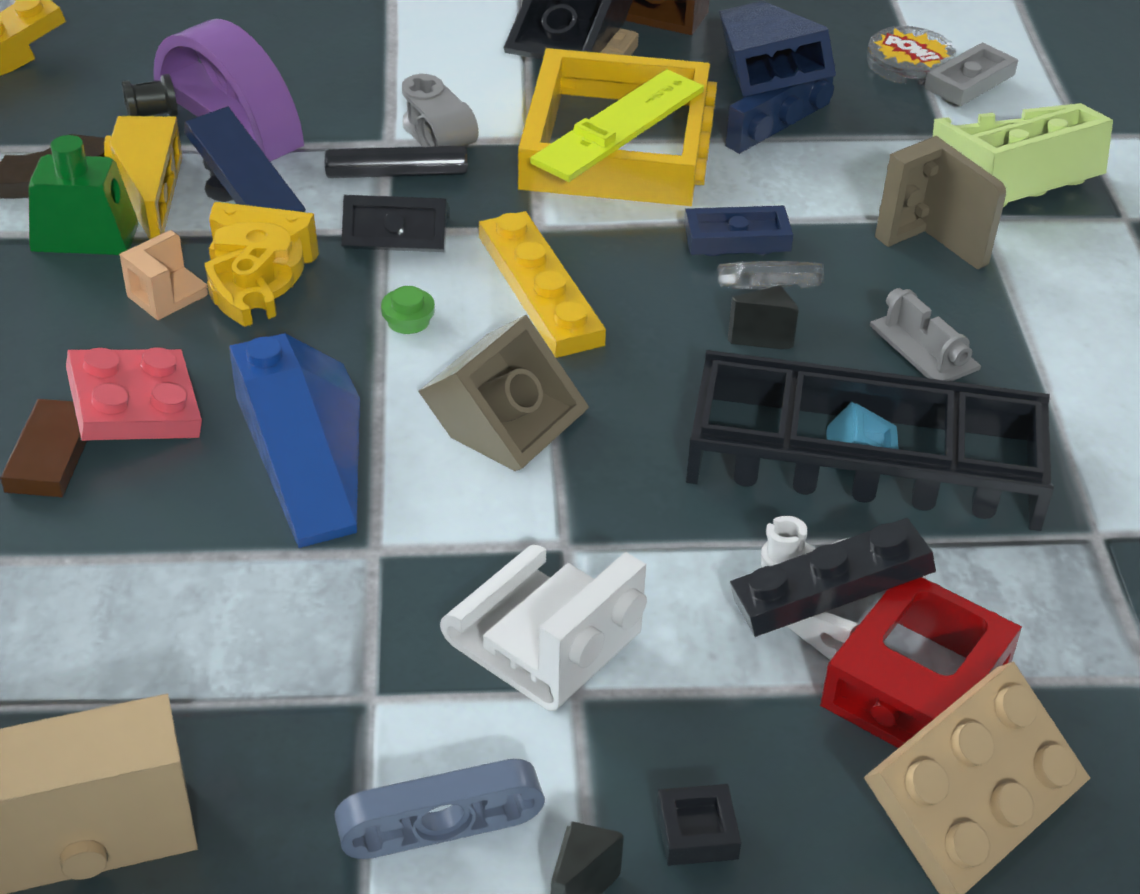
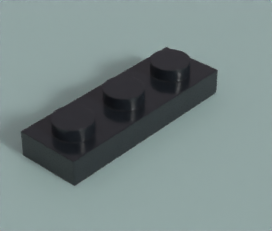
[730,518,936,637]

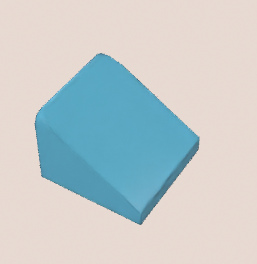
[826,402,899,449]

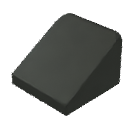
[728,285,798,349]
[551,821,624,894]

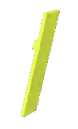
[530,69,704,182]

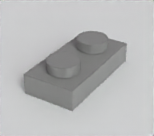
[925,42,1018,106]

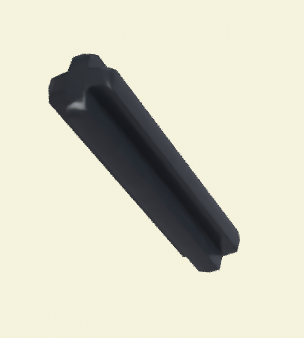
[324,146,468,178]

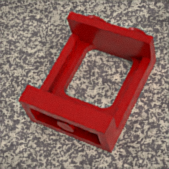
[820,577,1022,748]

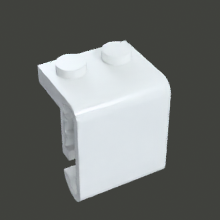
[440,545,647,711]

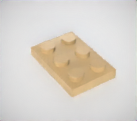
[864,661,1090,894]

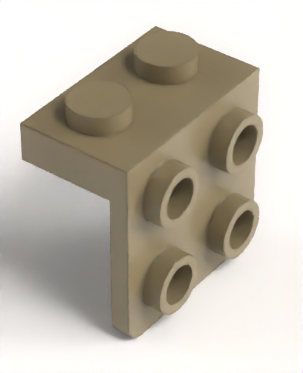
[875,136,1006,269]

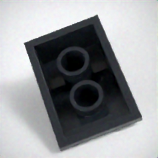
[503,0,633,60]

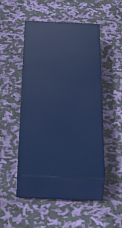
[184,106,306,212]

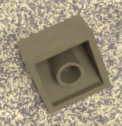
[418,315,589,471]

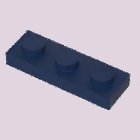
[726,63,836,154]

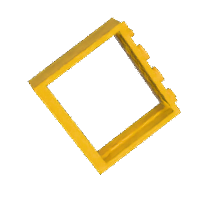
[518,48,717,206]

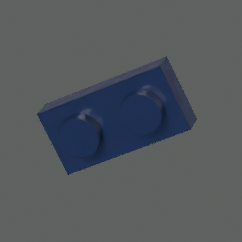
[684,205,793,256]

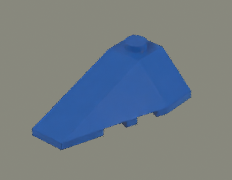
[229,333,360,548]

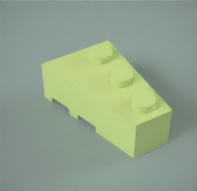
[933,103,1113,207]

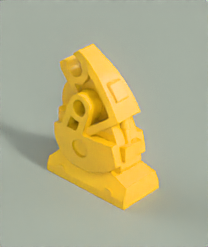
[204,202,319,327]

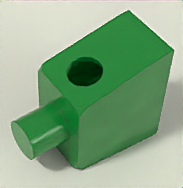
[29,135,138,255]

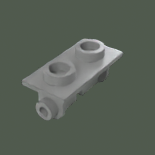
[870,288,981,381]

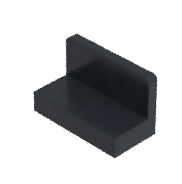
[341,195,450,252]

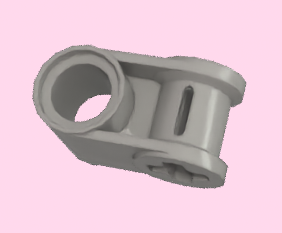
[402,74,479,147]

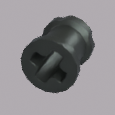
[122,74,178,117]

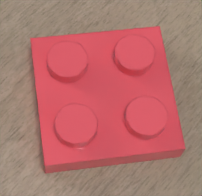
[66,347,202,441]

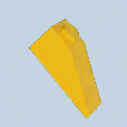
[104,116,182,240]

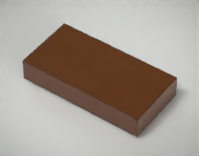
[0,399,87,497]

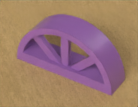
[154,19,304,162]

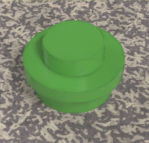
[381,286,435,334]

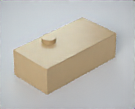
[0,693,198,894]

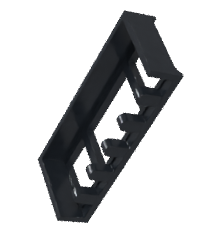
[686,350,1054,531]

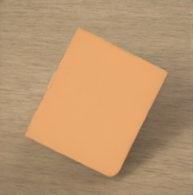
[120,230,208,321]

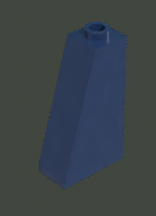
[719,1,836,97]

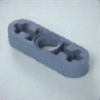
[334,759,545,859]

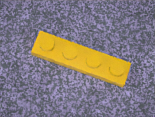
[479,211,606,358]

